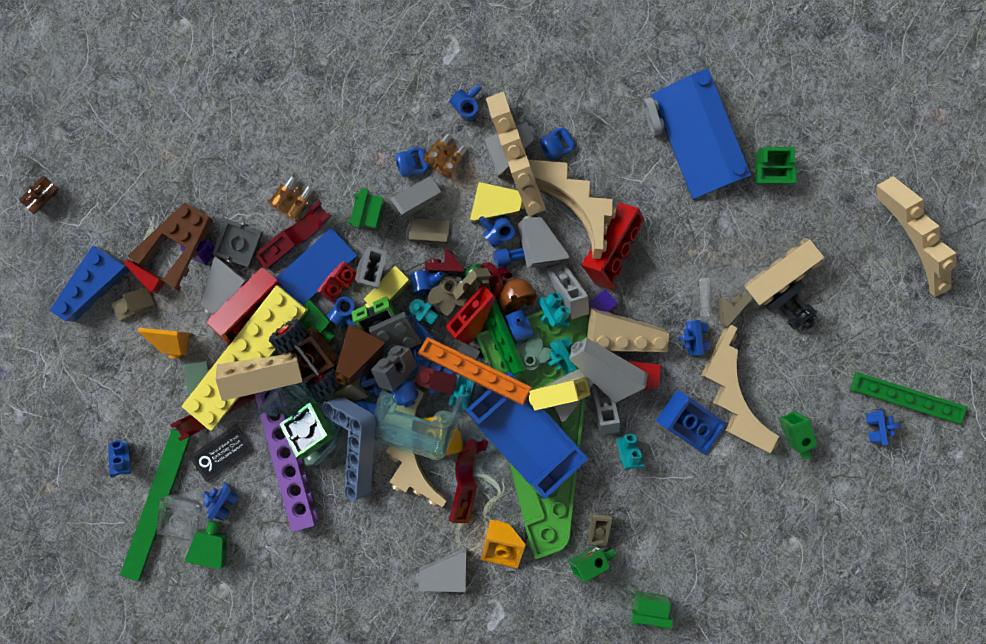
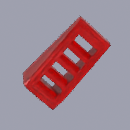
[124,260,165,294]

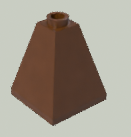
[335,324,385,385]

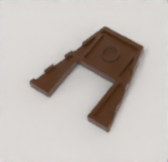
[128,203,213,291]

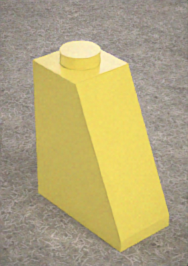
[470,182,524,223]
[364,266,411,307]
[529,376,591,410]

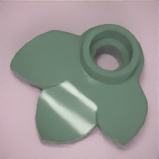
[514,334,552,371]

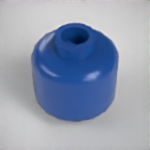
[390,378,419,408]

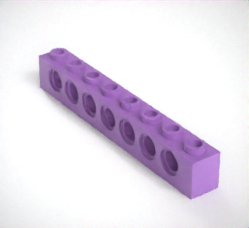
[254,387,319,532]

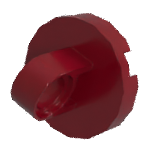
[481,262,512,299]

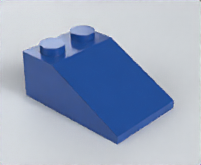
[656,390,727,455]

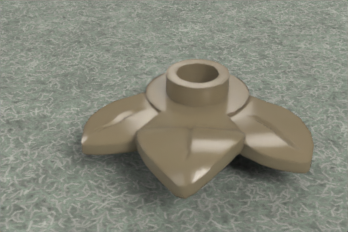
[428,277,466,316]

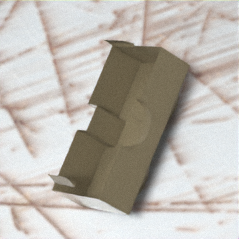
[452,268,491,304]

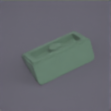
[184,361,209,397]

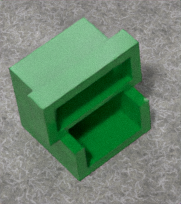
[755,147,796,185]
[348,188,386,231]
[630,591,673,630]

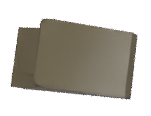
[111,288,156,321]
[718,293,753,327]
[588,514,612,546]

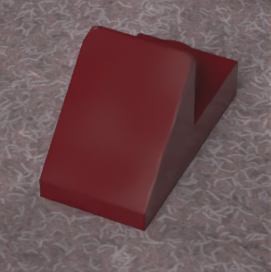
[425,248,464,273]
[415,366,457,395]

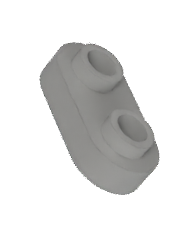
[643,97,664,136]

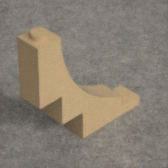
[701,325,779,453]

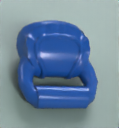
[540,128,575,160]
[395,147,430,177]

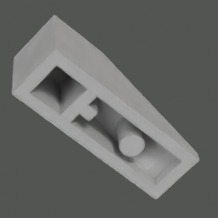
[547,263,589,320]
[591,383,620,435]

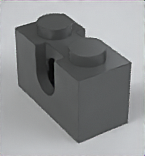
[371,345,417,391]

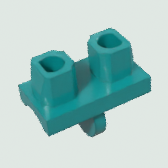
[538,292,571,327]
[409,299,439,326]
[547,337,577,374]
[448,374,474,409]
[616,434,644,471]

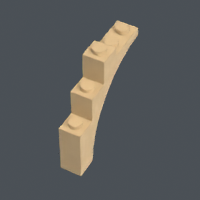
[486,91,546,216]
[528,160,616,259]
[877,176,956,297]
[382,386,447,507]

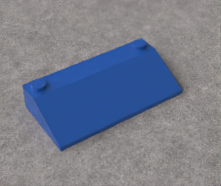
[651,68,751,200]
[465,371,588,499]

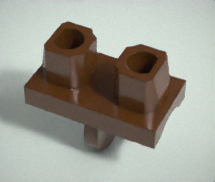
[19,176,59,214]

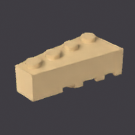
[744,238,824,305]
[587,307,669,352]
[215,353,302,401]

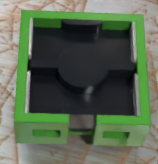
[351,296,398,335]
[280,403,335,459]

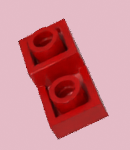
[316,261,357,303]

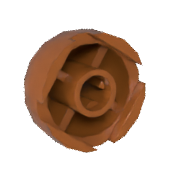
[498,278,537,313]

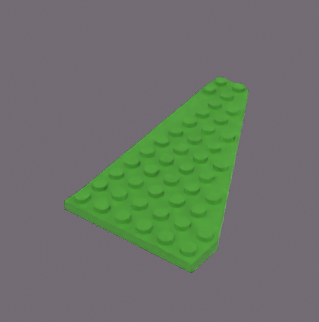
[476,304,589,560]

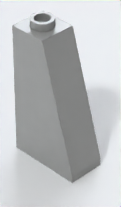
[569,338,648,403]

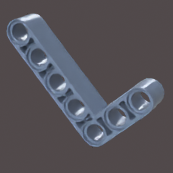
[322,396,376,502]

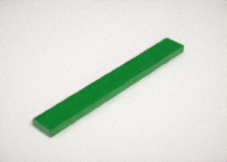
[120,429,191,582]

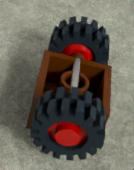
[269,318,339,400]

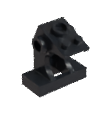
[765,281,818,332]

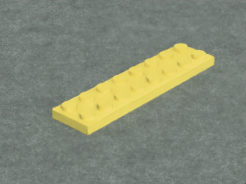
[181,285,308,431]

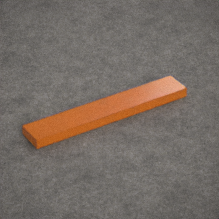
[418,337,532,406]

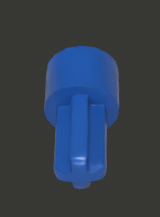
[493,248,525,268]

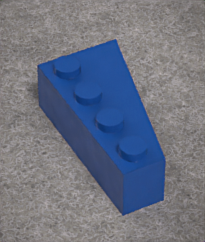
[49,246,130,322]

